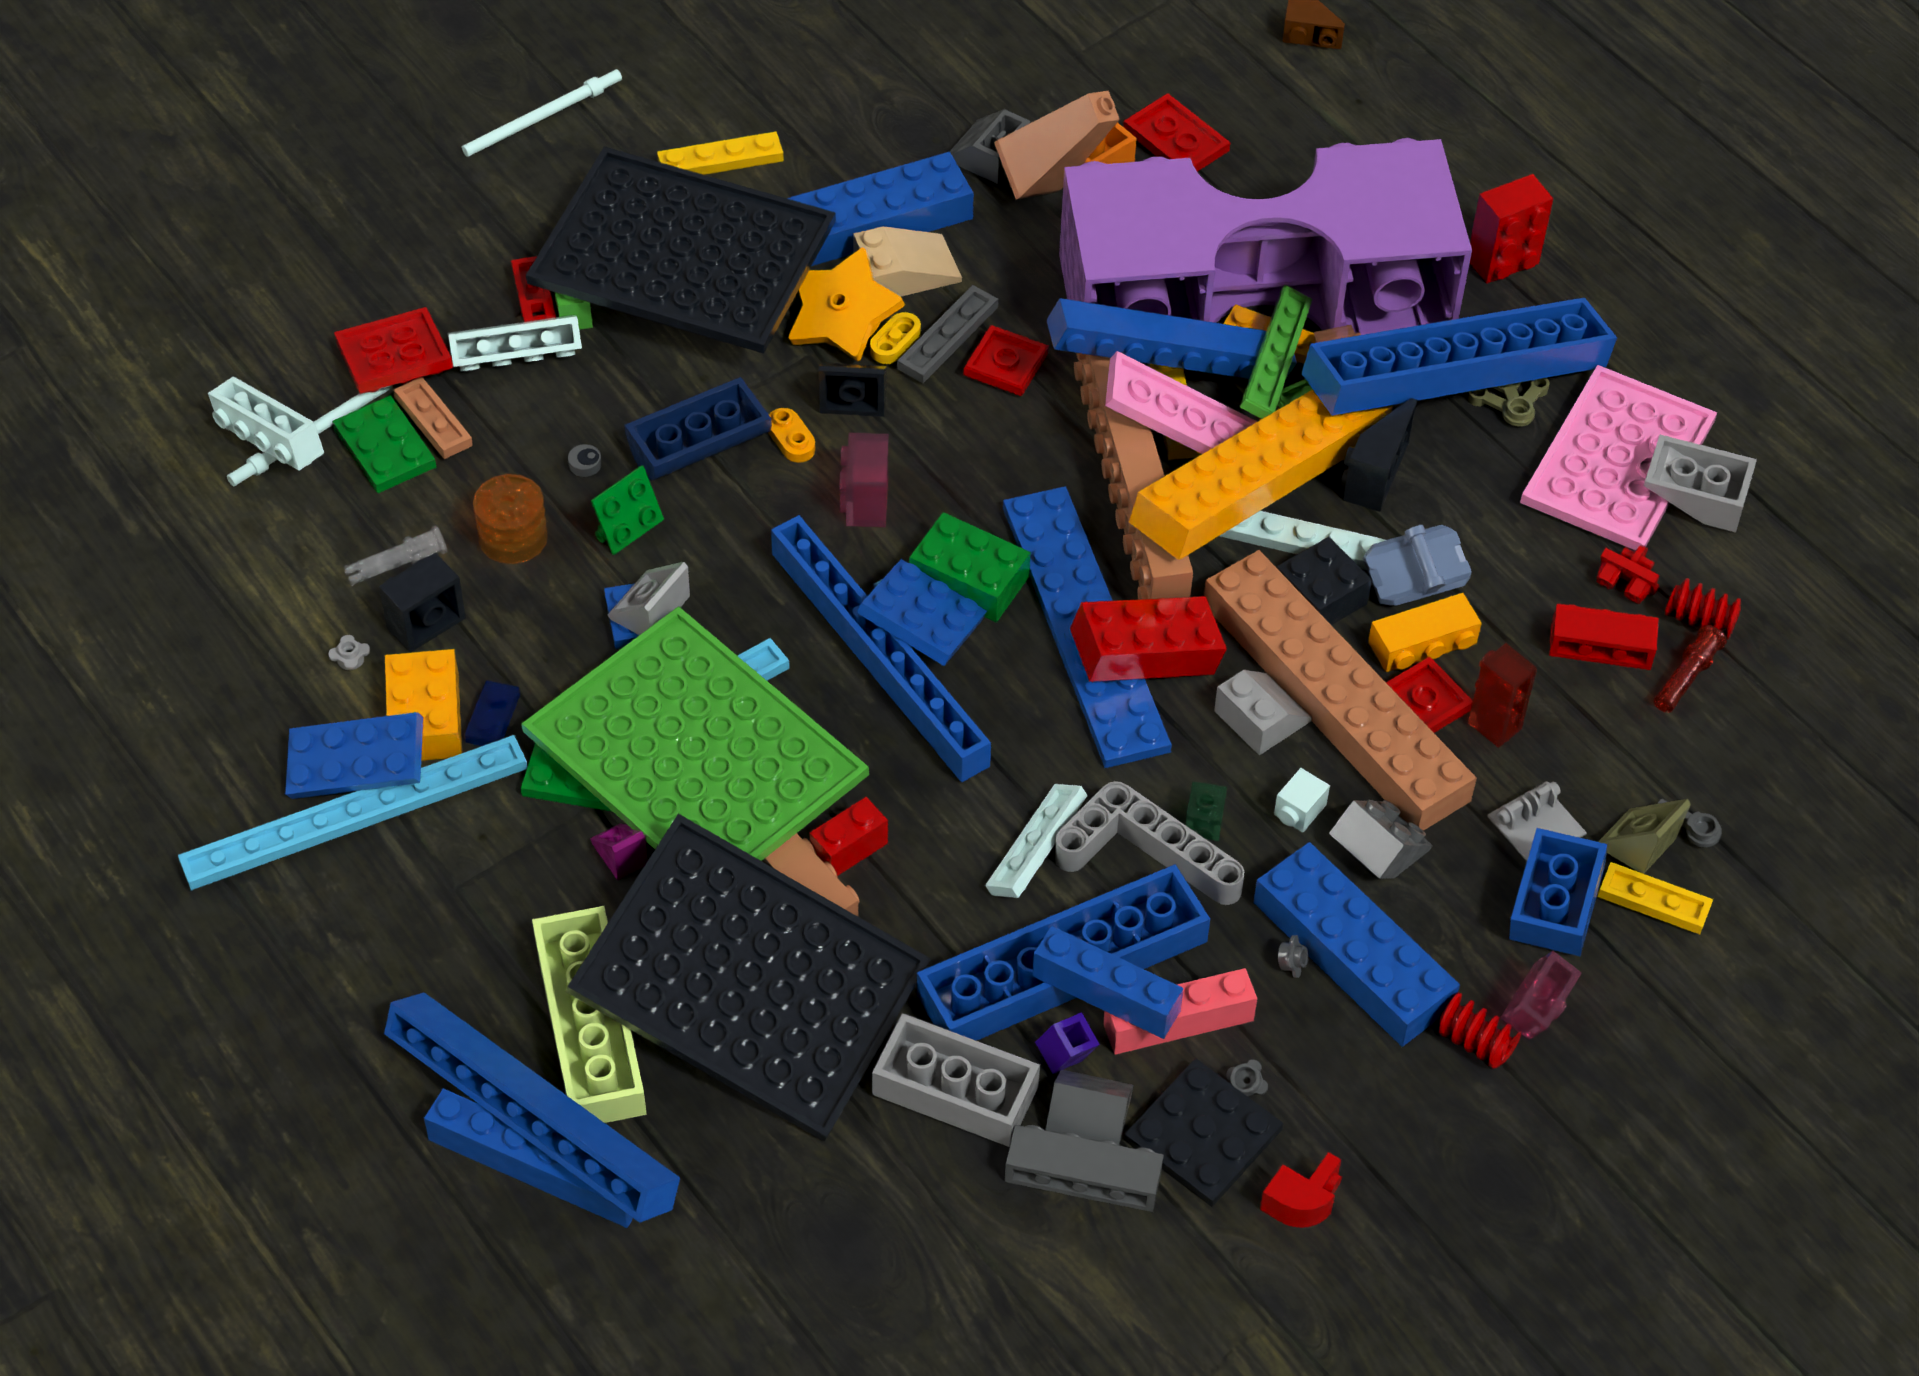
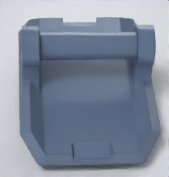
[1363,525,1472,606]

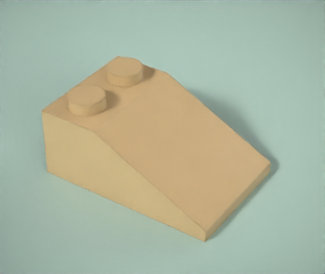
[853,226,962,297]

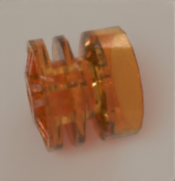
[473,474,548,564]

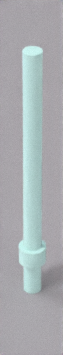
[462,69,622,157]
[227,385,393,486]

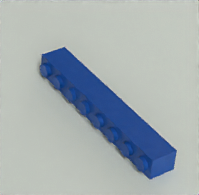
[1046,298,1297,379]

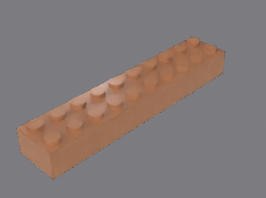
[1074,353,1193,600]
[1204,550,1477,831]

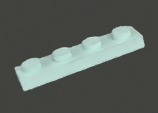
[985,784,1087,898]

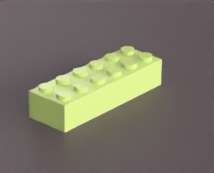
[532,906,647,1123]

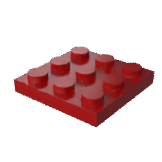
[334,307,453,394]

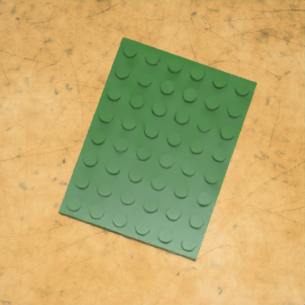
[522,606,869,861]

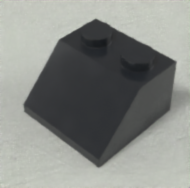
[819,363,887,417]

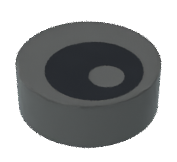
[568,444,602,477]

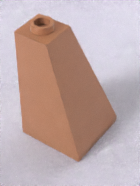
[994,90,1120,200]

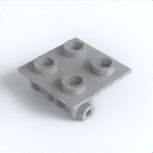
[1488,781,1587,861]

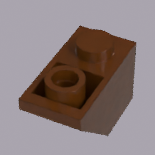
[1283,0,1345,49]

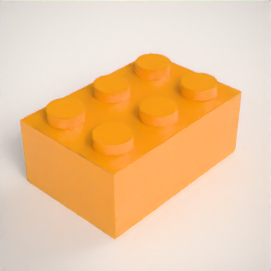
[385,649,462,761]

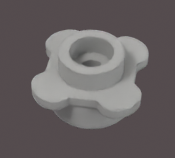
[328,635,370,670]

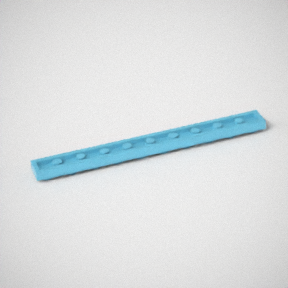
[178,735,527,890]

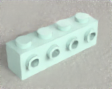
[448,315,582,371]
[208,377,324,470]

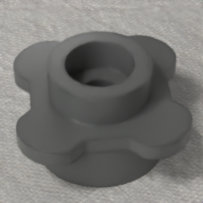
[1278,935,1308,978]
[1226,1060,1268,1096]

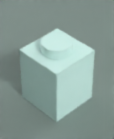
[1274,768,1330,832]

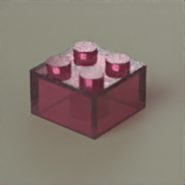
[839,433,889,527]

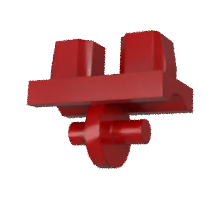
[1597,545,1659,604]

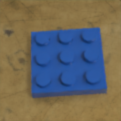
[857,559,987,666]

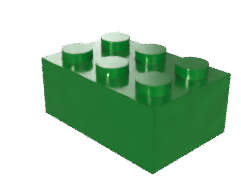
[909,512,1031,623]

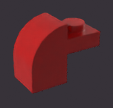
[1260,1152,1342,1228]

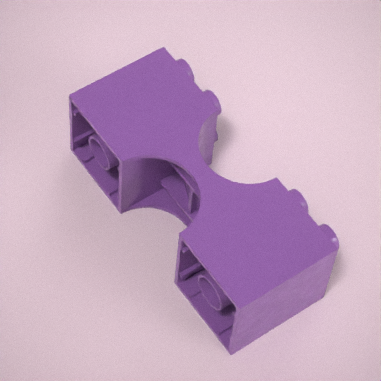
[1059,138,1472,335]

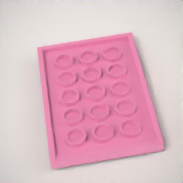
[1520,365,1717,550]

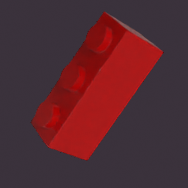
[1549,604,1659,670]

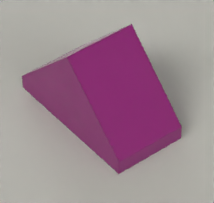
[590,823,648,880]

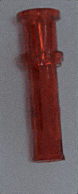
[1654,625,1727,713]

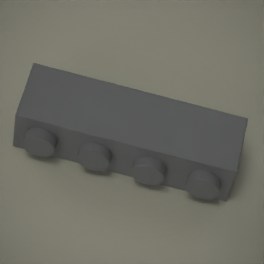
[1005,1125,1164,1212]

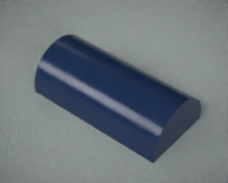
[625,377,772,481]

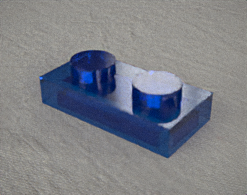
[464,680,520,746]

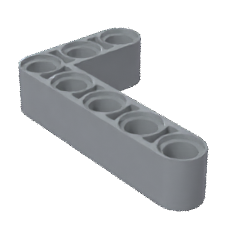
[1055,781,1244,905]

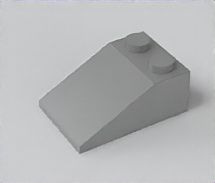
[1644,434,1757,532]

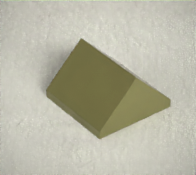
[1598,799,1691,874]

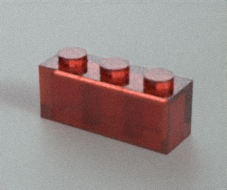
[1468,643,1537,748]

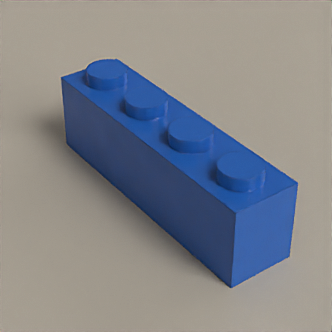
[1032,926,1184,1039]

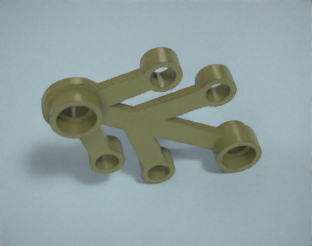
[1468,378,1550,426]

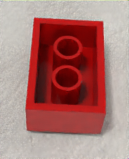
[1470,174,1554,284]

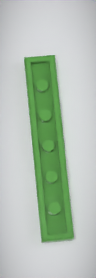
[1240,285,1313,419]

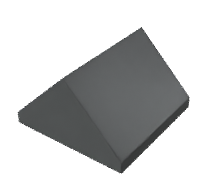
[1045,1070,1134,1145]

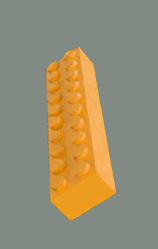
[1129,390,1393,560]

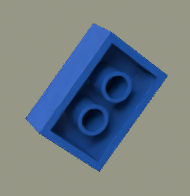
[1509,828,1608,956]

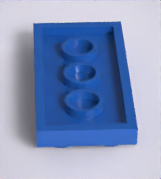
[285,712,423,799]

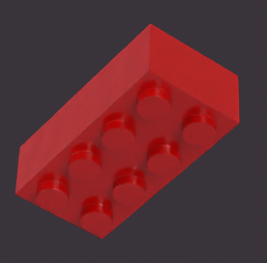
[1070,596,1227,682]

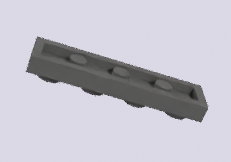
[897,285,998,383]

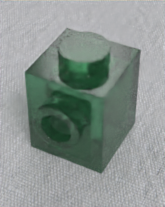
[1185,781,1227,841]

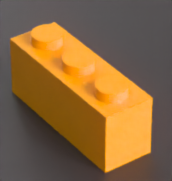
[1368,593,1481,672]

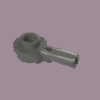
[1658,799,1722,847]

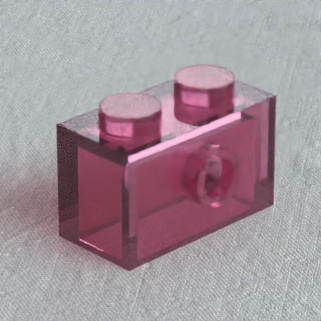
[1500,951,1582,1039]

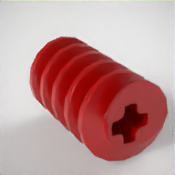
[1664,578,1741,640]
[1439,992,1521,1069]

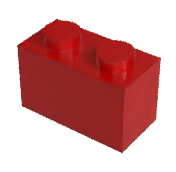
[810,797,888,876]

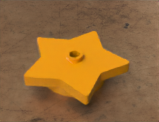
[788,247,905,362]

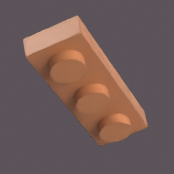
[394,377,473,459]

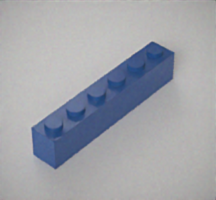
[424,1088,633,1228]

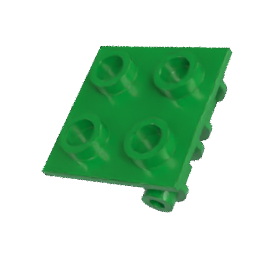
[591,465,664,555]

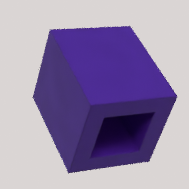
[1035,1012,1100,1074]

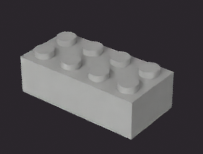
[872,1013,1040,1147]

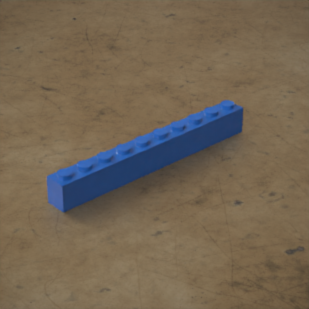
[771,515,991,783]
[384,993,680,1223]

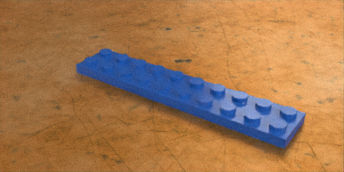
[1003,486,1172,768]

